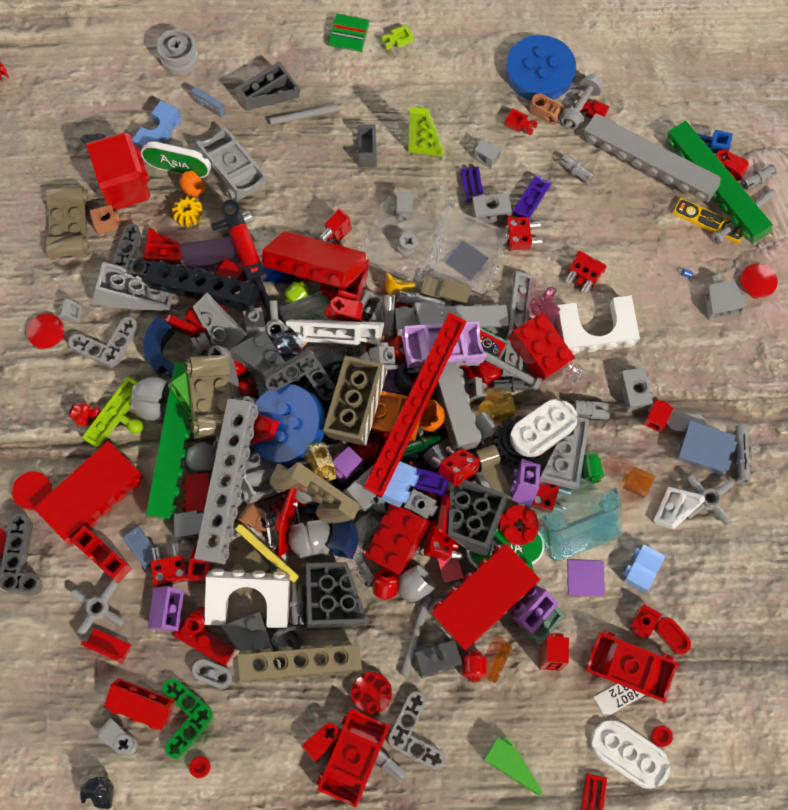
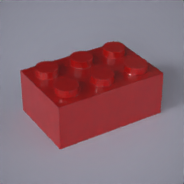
[507,312,576,383]
[364,504,431,575]

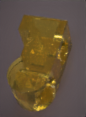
[478,393,516,420]
[304,442,336,481]

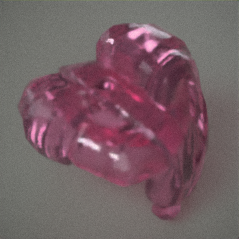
[530,286,560,323]

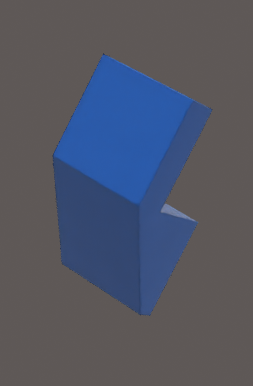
[698,130,733,154]

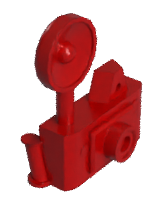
[297,259,370,304]

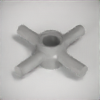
[246,300,295,355]
[686,474,734,525]
[70,581,125,637]

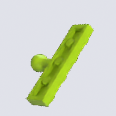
[82,377,143,449]

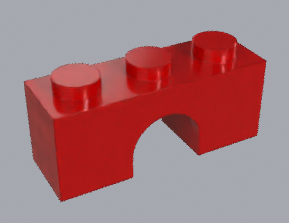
[70,525,132,584]

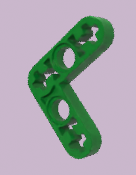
[162,679,213,759]

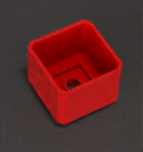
[86,132,151,211]

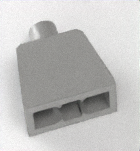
[705,274,747,320]

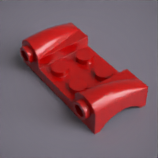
[585,629,679,703]
[316,708,390,808]

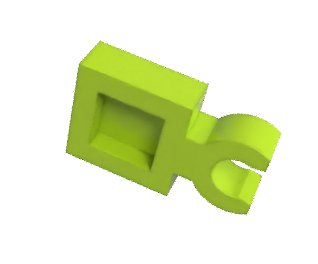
[381,25,414,50]

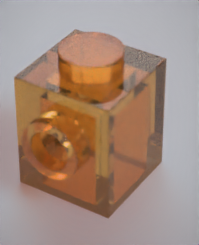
[622,466,655,498]

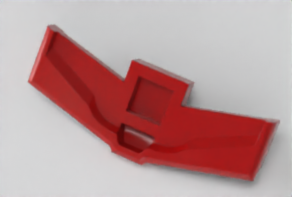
[274,488,297,557]

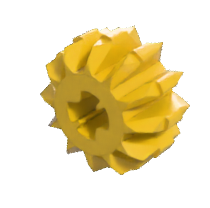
[172,196,204,228]

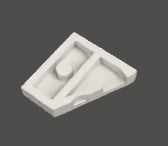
[654,487,705,529]

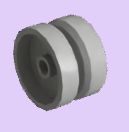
[157,29,199,76]

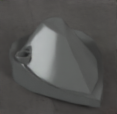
[271,625,304,667]

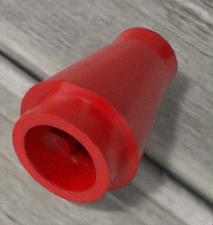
[185,606,205,633]

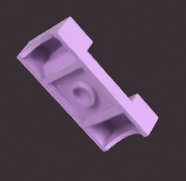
[401,321,487,368]

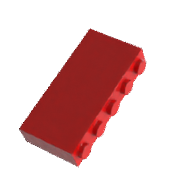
[262,231,366,289]
[33,441,143,546]
[431,543,541,652]

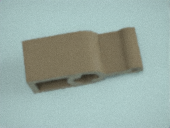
[420,277,472,306]

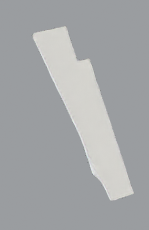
[286,319,384,345]

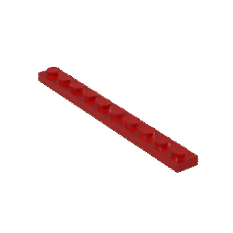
[363,312,467,498]

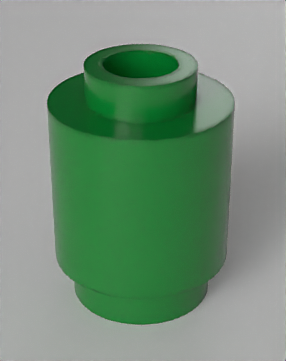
[582,453,604,484]

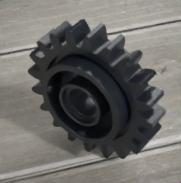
[492,415,542,468]

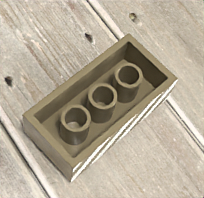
[323,356,387,446]

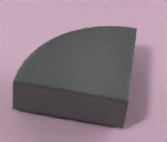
[80,133,106,145]

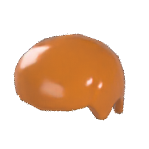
[179,170,206,197]
[419,399,446,432]

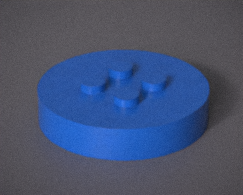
[506,35,576,101]
[252,384,326,465]

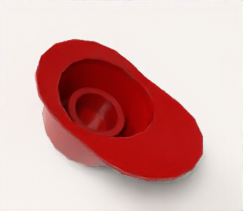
[462,360,505,387]

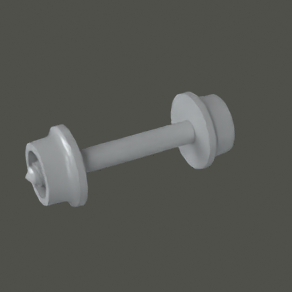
[561,74,603,130]

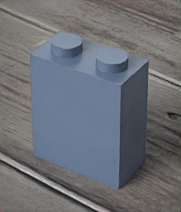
[675,421,737,475]

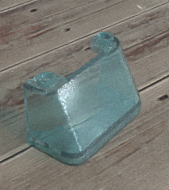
[538,488,622,561]

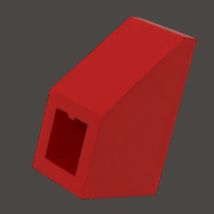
[187,543,215,584]

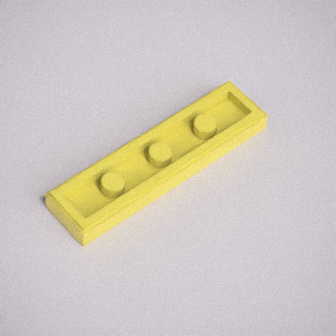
[235,524,300,584]

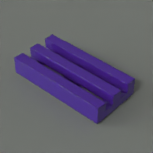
[461,166,484,203]

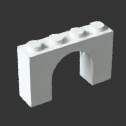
[555,295,640,355]
[205,569,290,628]

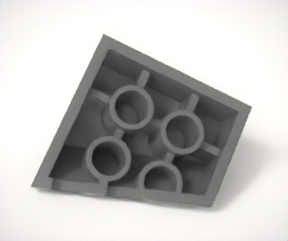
[448,480,508,557]
[305,562,370,628]

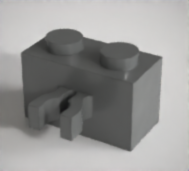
[415,639,462,679]

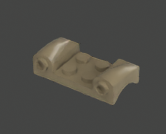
[46,186,89,261]
[185,355,231,438]
[270,462,360,523]

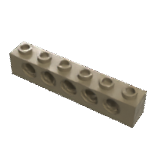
[233,642,362,684]

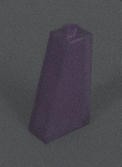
[179,237,241,272]

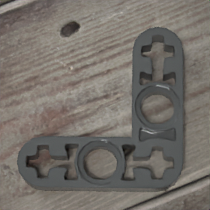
[112,224,151,279]
[264,351,335,400]

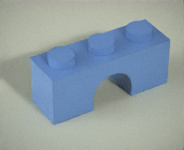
[132,100,181,152]

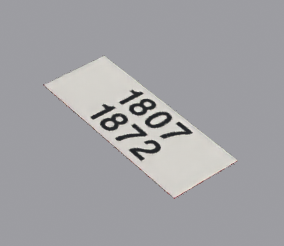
[594,684,645,717]

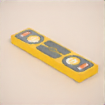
[672,197,743,244]

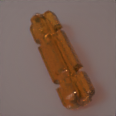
[487,643,512,683]

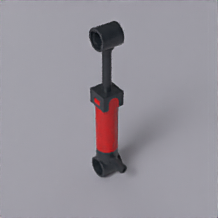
[211,199,284,333]

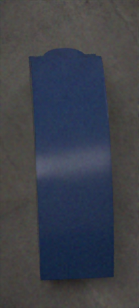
[143,316,175,380]
[306,504,358,559]

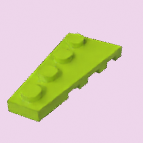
[408,107,444,157]

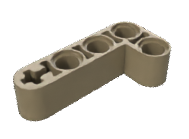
[474,444,519,521]

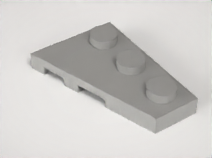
[193,293,247,350]

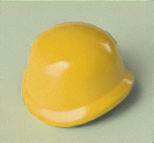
[384,272,416,298]

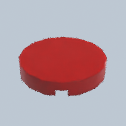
[12,471,53,511]

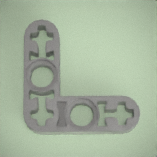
[68,317,138,367]
[388,692,445,770]

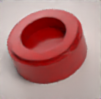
[650,725,673,747]
[189,756,211,778]

